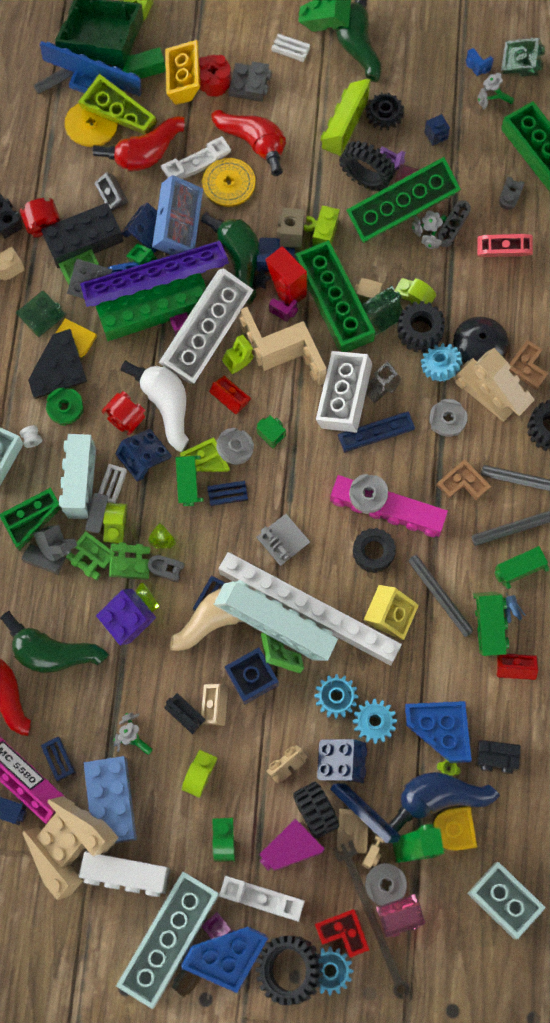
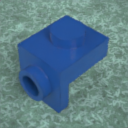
[466,48,494,76]

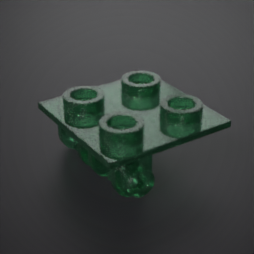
[362,285,403,336]
[15,290,66,338]

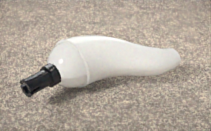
[120,360,189,452]

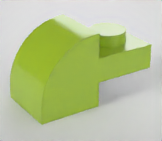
[393,278,436,304]
[222,335,254,374]
[103,502,127,543]
[181,750,218,798]

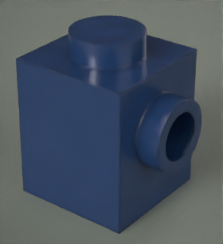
[424,114,450,146]

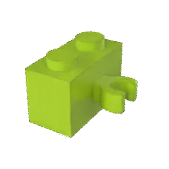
[304,205,340,246]

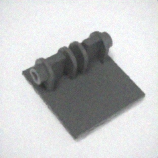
[67,259,112,299]

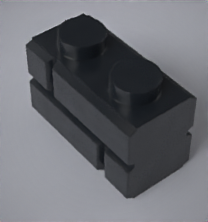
[476,740,521,774]

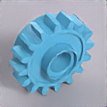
[421,343,463,382]
[314,674,358,719]
[353,699,397,744]
[316,946,353,995]

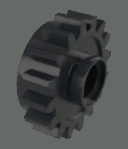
[366,93,404,131]

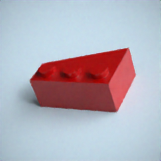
[265,246,307,307]

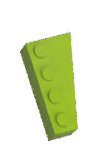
[78,74,158,135]

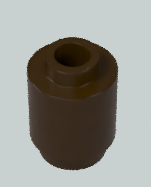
[171,969,202,998]

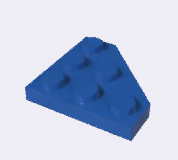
[405,701,471,763]
[181,926,268,993]

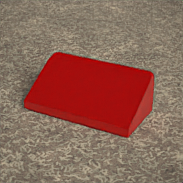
[209,376,252,414]
[496,654,538,680]

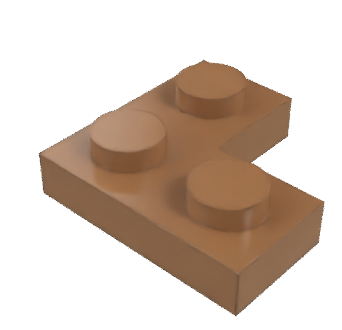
[509,340,548,390]
[436,459,491,500]

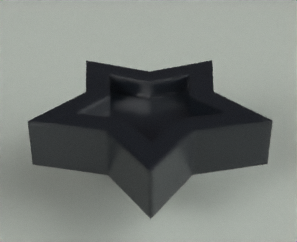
[253,269,271,290]

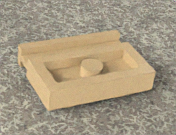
[336,809,368,854]
[362,836,383,869]

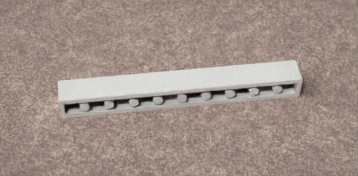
[218,552,402,666]

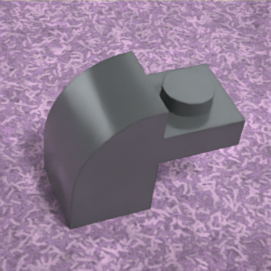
[33,525,77,561]

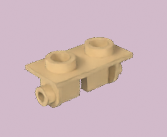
[266,745,308,784]

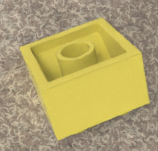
[364,585,419,640]

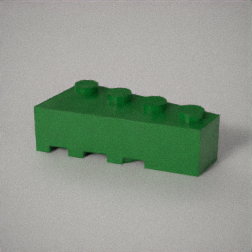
[392,824,444,863]

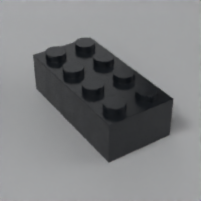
[41,202,124,269]

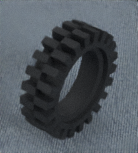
[339,141,396,191]
[256,936,323,1005]

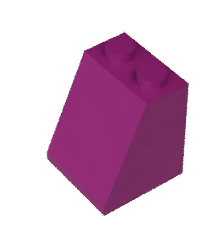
[259,819,325,872]

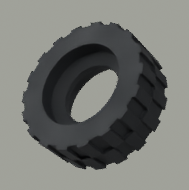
[353,528,396,573]

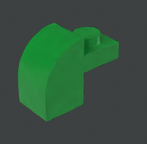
[212,818,235,862]

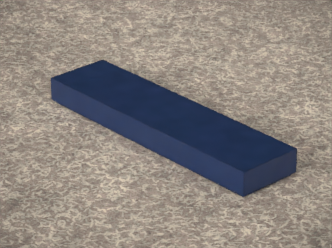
[338,411,415,453]
[330,783,401,844]

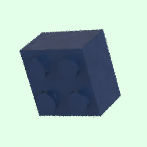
[224,647,279,705]

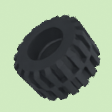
[397,301,445,353]
[527,400,550,451]
[293,781,339,839]

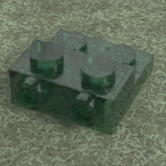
[501,37,545,77]

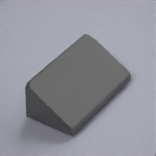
[95,172,128,211]
[85,493,108,533]
[21,544,66,575]

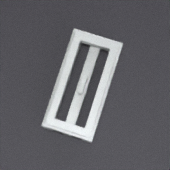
[272,34,310,62]
[98,464,127,503]

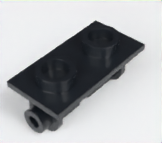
[164,693,206,735]

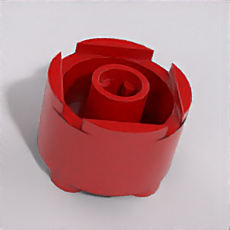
[199,55,231,97]
[20,198,61,238]
[101,391,145,435]

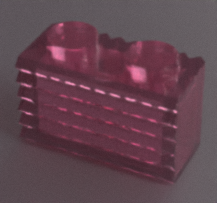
[376,894,426,938]

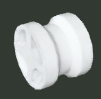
[20,425,42,448]

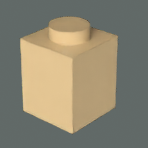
[354,278,383,307]

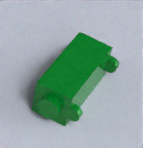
[119,47,166,79]
[175,456,204,506]
[494,546,550,590]

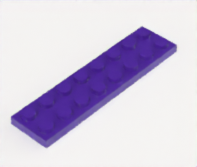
[80,241,229,307]

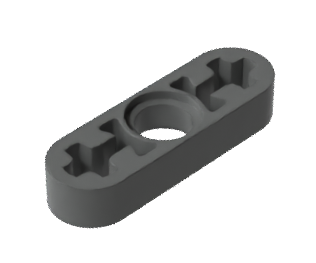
[437,200,471,247]

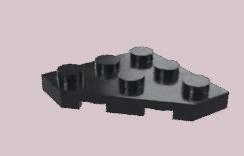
[28,329,88,399]

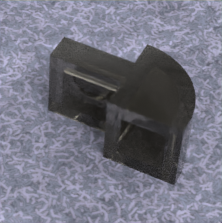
[366,361,401,403]

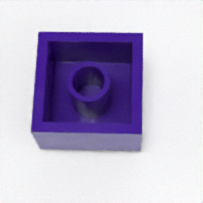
[96,589,156,645]

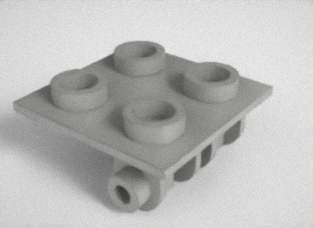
[256,514,310,566]

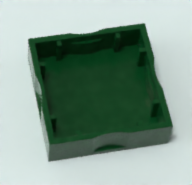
[55,0,144,67]

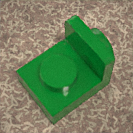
[126,243,158,265]

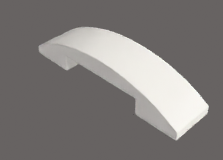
[161,136,231,179]
[219,876,305,922]

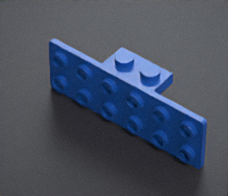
[40,41,141,96]

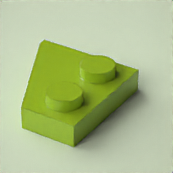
[180,438,230,472]

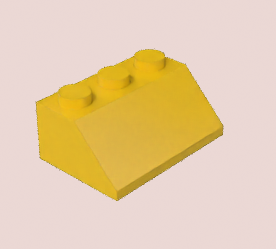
[165,40,200,105]

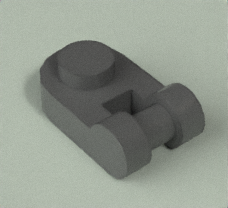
[499,177,525,210]
[148,555,185,583]

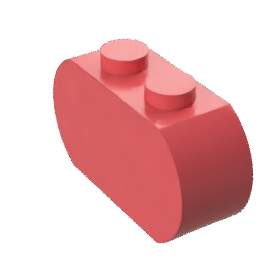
[477,234,533,257]

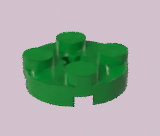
[46,388,84,426]

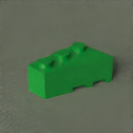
[298,0,351,32]
[0,487,62,552]
[473,591,509,656]

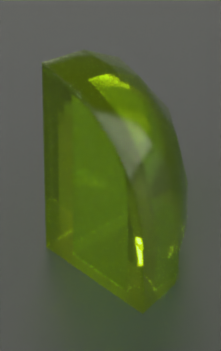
[148,523,176,549]
[135,582,159,612]

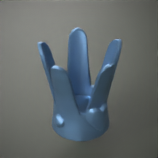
[505,593,526,623]

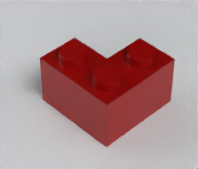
[315,909,369,958]

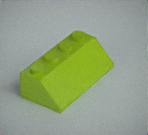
[320,79,371,156]

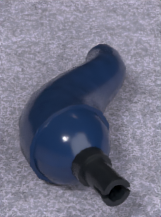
[389,772,500,832]

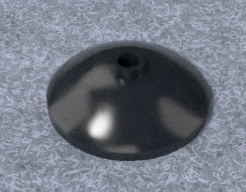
[453,317,509,363]

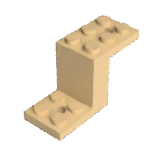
[239,307,327,386]

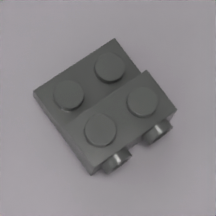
[228,61,272,102]

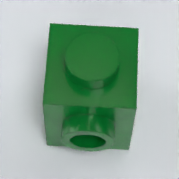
[257,415,286,449]

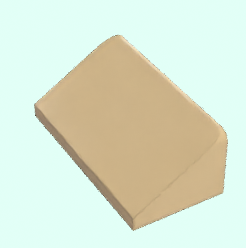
[201,684,228,726]

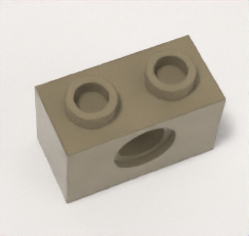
[277,208,305,248]

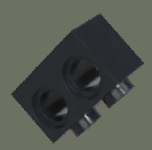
[0,193,23,239]

